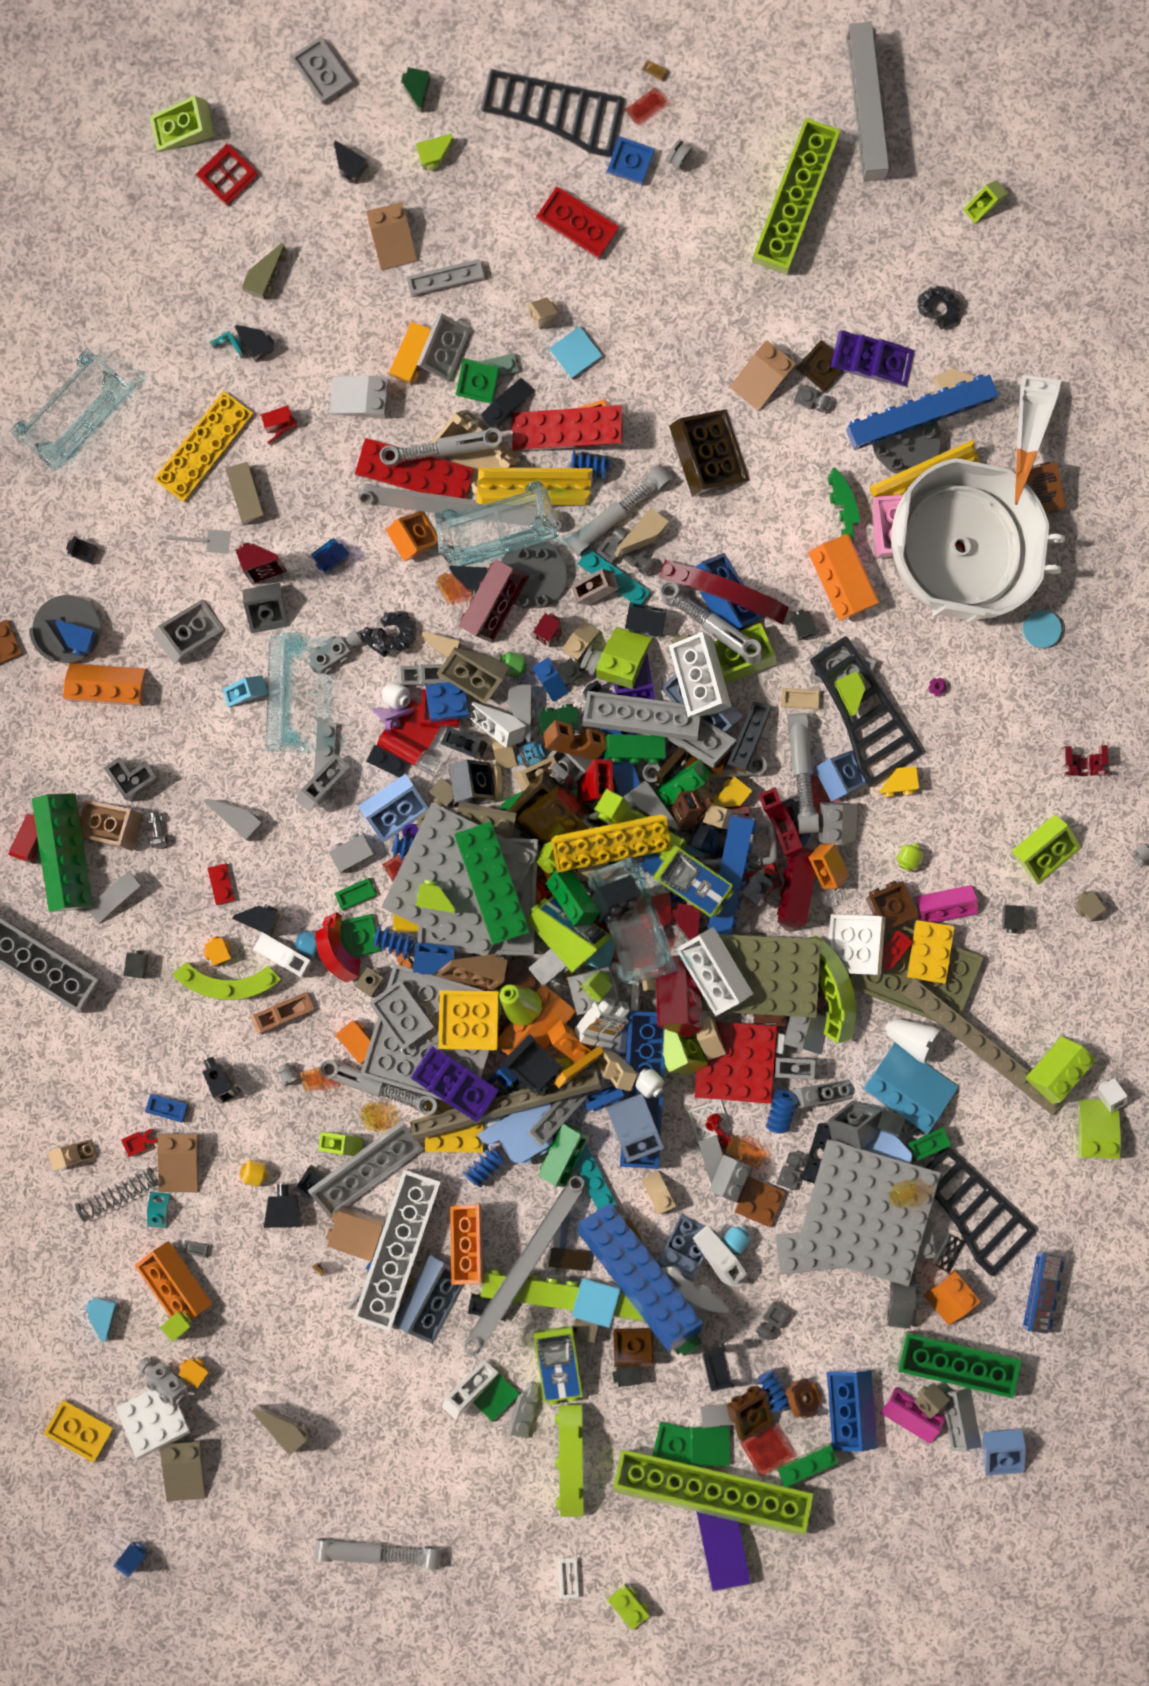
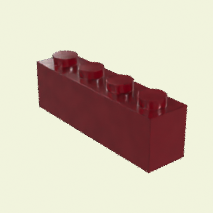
[777,847,815,932]

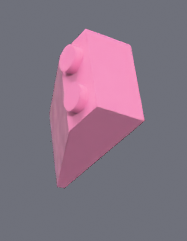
[873,495,903,558]

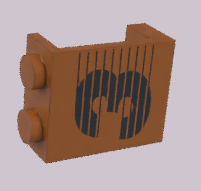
[1026,461,1066,513]

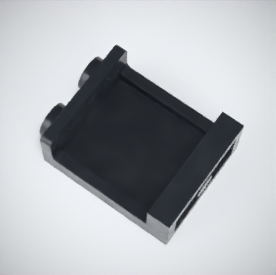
[503,1034,564,1097]

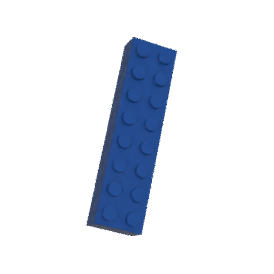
[620,1011,665,1169]
[577,1203,703,1353]

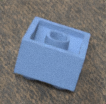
[814,750,868,802]
[982,1429,1026,1476]

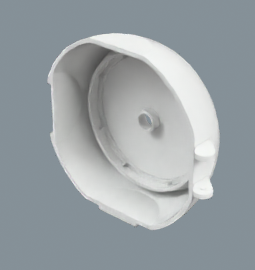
[891,458,1065,624]

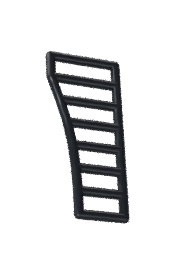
[481,69,624,158]
[810,636,923,787]
[911,1146,1036,1276]

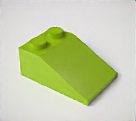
[150,95,215,152]
[596,627,652,689]
[663,1030,708,1075]
[1078,1099,1121,1159]

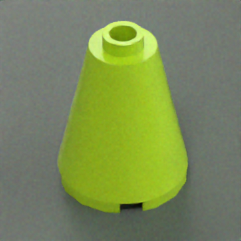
[500,985,542,1026]

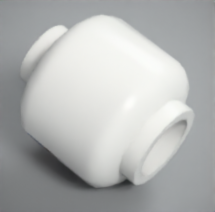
[382,682,410,710]
[635,1069,664,1098]

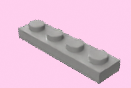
[406,259,484,296]
[314,722,337,799]
[527,1091,591,1147]

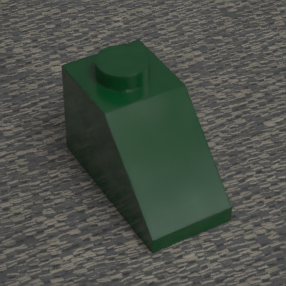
[401,67,430,113]
[674,1335,703,1356]

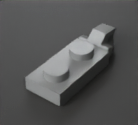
[508,1382,539,1439]

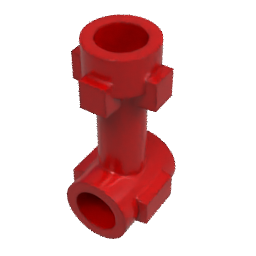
[705,1113,734,1149]

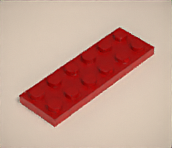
[512,405,623,451]
[355,438,474,499]

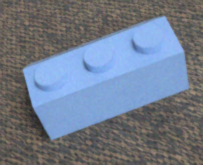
[358,774,428,842]

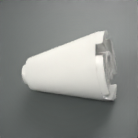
[885,1018,941,1064]

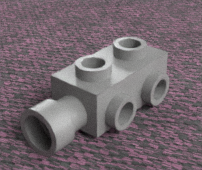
[308,630,363,674]
[137,1357,187,1406]

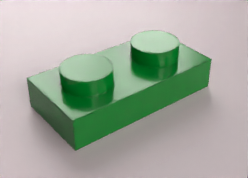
[907,1127,951,1161]

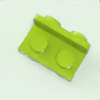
[607,1584,650,1630]

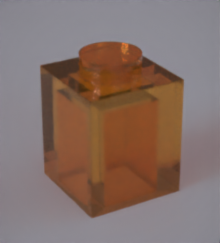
[435,572,464,604]
[300,1067,328,1091]

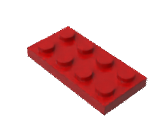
[536,186,619,259]

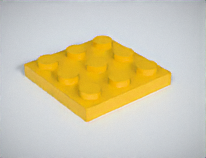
[438,990,499,1050]
[425,1099,484,1153]

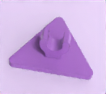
[372,708,414,730]

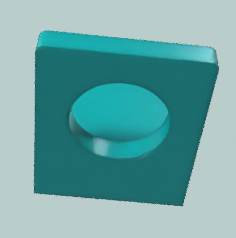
[210,331,244,358]
[147,1192,170,1228]

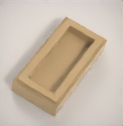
[781,688,820,710]

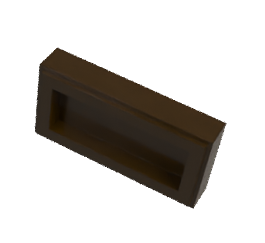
[656,747,686,785]
[548,1247,589,1271]

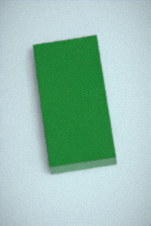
[334,878,377,911]

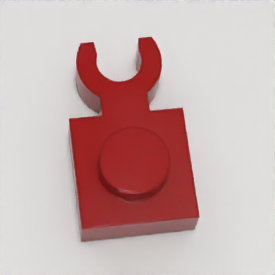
[121,1129,158,1157]

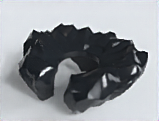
[917,285,964,330]
[372,611,417,652]

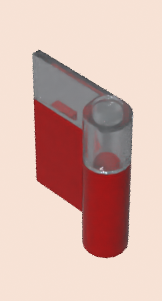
[377,699,465,778]

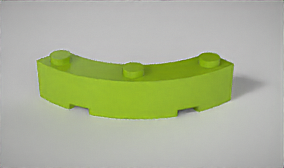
[595,789,687,862]
[807,936,856,1044]
[172,962,283,1000]
[555,1405,584,1517]

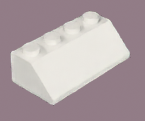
[669,632,731,717]
[676,927,753,1016]

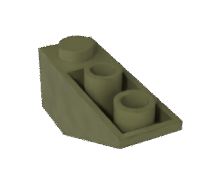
[242,243,287,300]

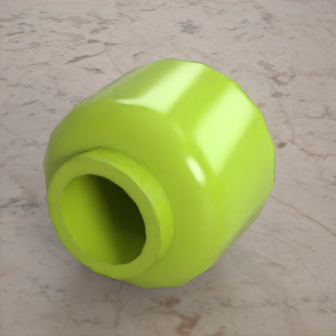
[896,843,925,872]

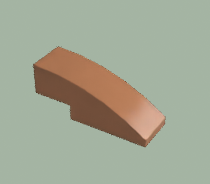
[251,992,314,1034]

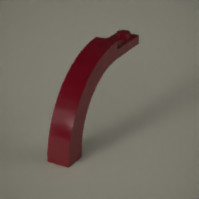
[658,559,789,625]

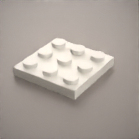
[828,915,885,975]
[116,1386,191,1460]

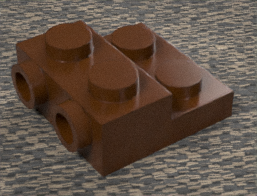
[865,880,919,932]
[496,955,541,992]
[726,1386,773,1442]

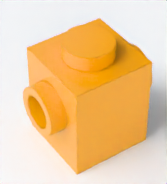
[203,936,232,967]
[178,1357,211,1388]

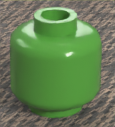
[499,651,528,678]

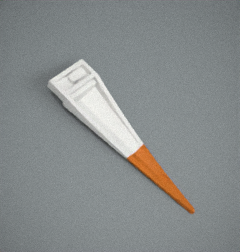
[1015,375,1061,505]

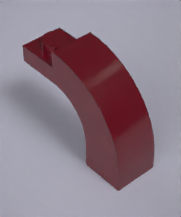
[758,787,804,858]

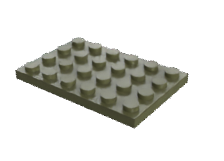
[850,915,983,1022]
[701,934,821,1018]

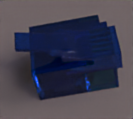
[311,538,350,575]

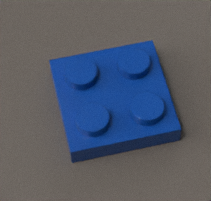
[607,136,655,185]
[425,682,469,722]
[586,1085,624,1112]

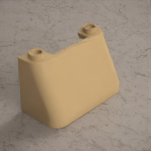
[432,409,520,495]

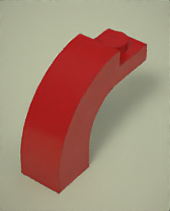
[315,912,361,983]

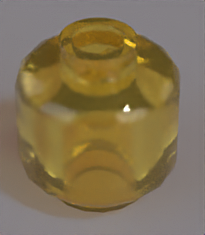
[359,1102,388,1132]
[889,1180,919,1209]

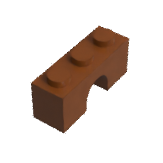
[543,720,607,760]

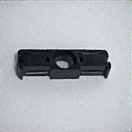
[801,1123,831,1184]

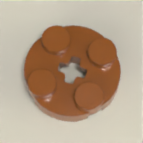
[786,1378,822,1419]

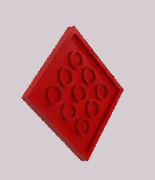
[694,1022,778,1104]

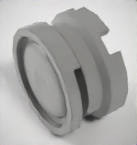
[666,139,692,170]
[579,646,603,676]

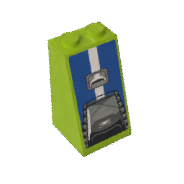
[653,846,734,917]
[526,896,612,972]
[533,1325,583,1405]

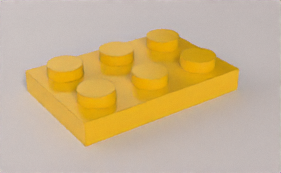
[907,920,955,984]
[43,1399,114,1463]

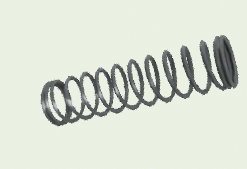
[75,1167,159,1222]

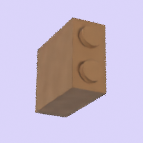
[326,1206,385,1262]

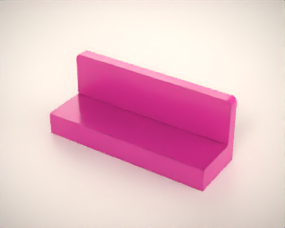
[916,885,978,923]
[880,1387,946,1443]

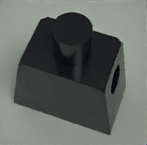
[742,867,781,908]
[202,1057,237,1104]
[264,1184,302,1228]

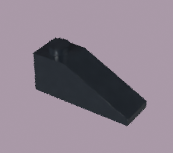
[481,378,535,429]

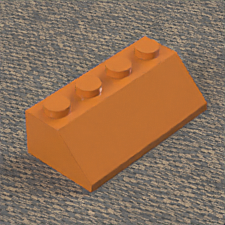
[808,534,880,621]
[63,663,145,706]
[497,985,576,1055]
[450,1204,483,1285]
[134,1241,213,1319]

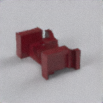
[1062,745,1109,777]

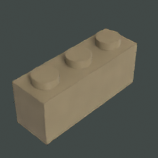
[225,462,267,525]

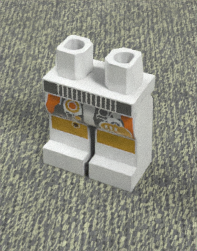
[575,997,630,1049]

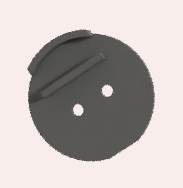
[872,422,941,474]
[501,538,567,608]
[29,595,101,663]

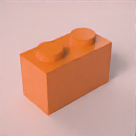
[809,844,850,889]
[335,1020,372,1064]
[547,1020,592,1063]

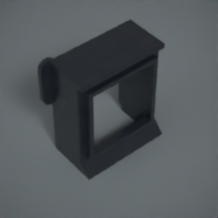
[702,1343,734,1392]

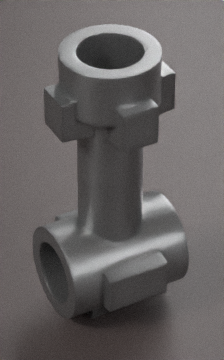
[148,812,168,849]

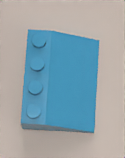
[862,1042,958,1134]

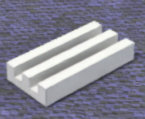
[558,1557,580,1599]

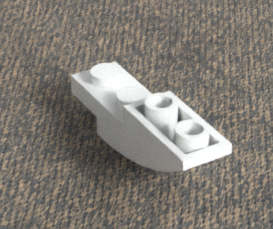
[662,1267,729,1313]

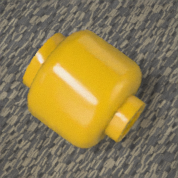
[239,1160,269,1187]

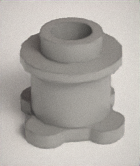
[1129,842,1149,867]
[276,1063,300,1086]

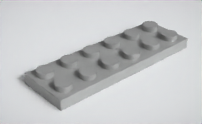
[582,691,700,741]
[308,1121,424,1218]

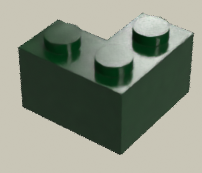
[539,704,579,736]

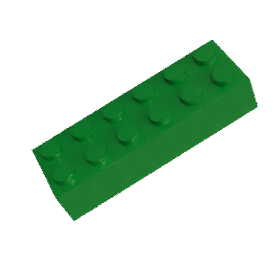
[32,793,93,912]
[454,821,530,945]
[896,1332,1022,1399]

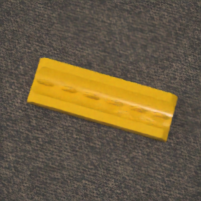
[153,391,253,503]
[869,440,980,498]
[476,468,593,505]
[551,815,671,873]

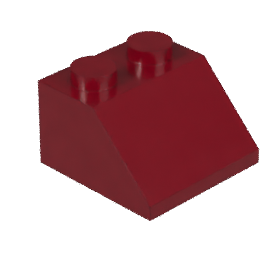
[672,904,701,941]

